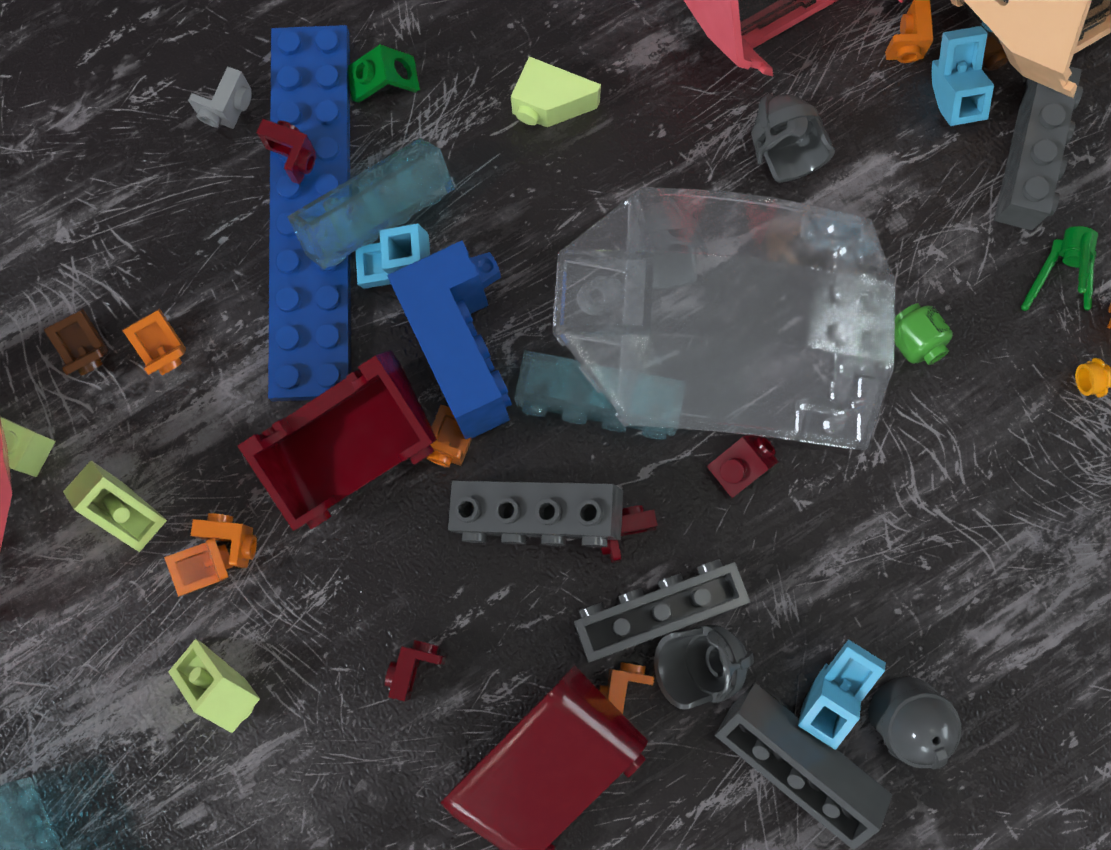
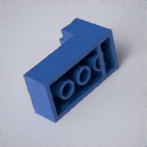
[387,241,512,440]

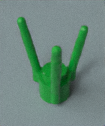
[1021,226,1098,311]

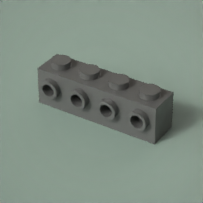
[994,67,1083,231]
[448,481,623,547]
[574,559,751,662]
[715,682,892,850]

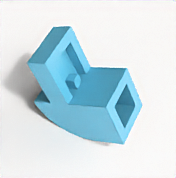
[932,26,994,126]
[355,223,430,289]
[798,639,886,750]

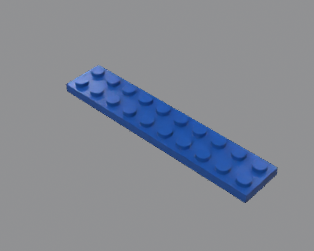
[268,25,351,402]

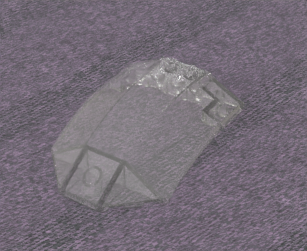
[552,188,895,450]

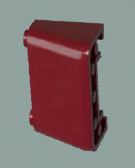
[237,350,437,531]
[440,665,648,850]

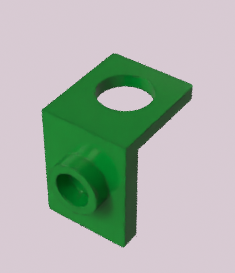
[348,44,420,103]

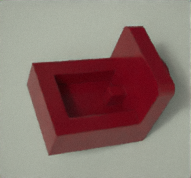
[256,119,316,184]
[707,431,778,498]
[601,505,658,563]
[385,640,446,701]

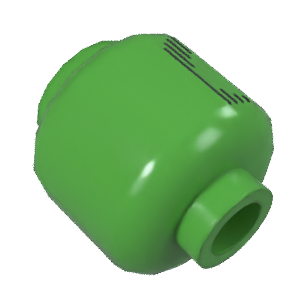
[890,303,953,365]

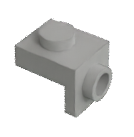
[188,66,252,129]

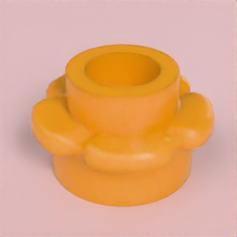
[1075,358,1111,398]

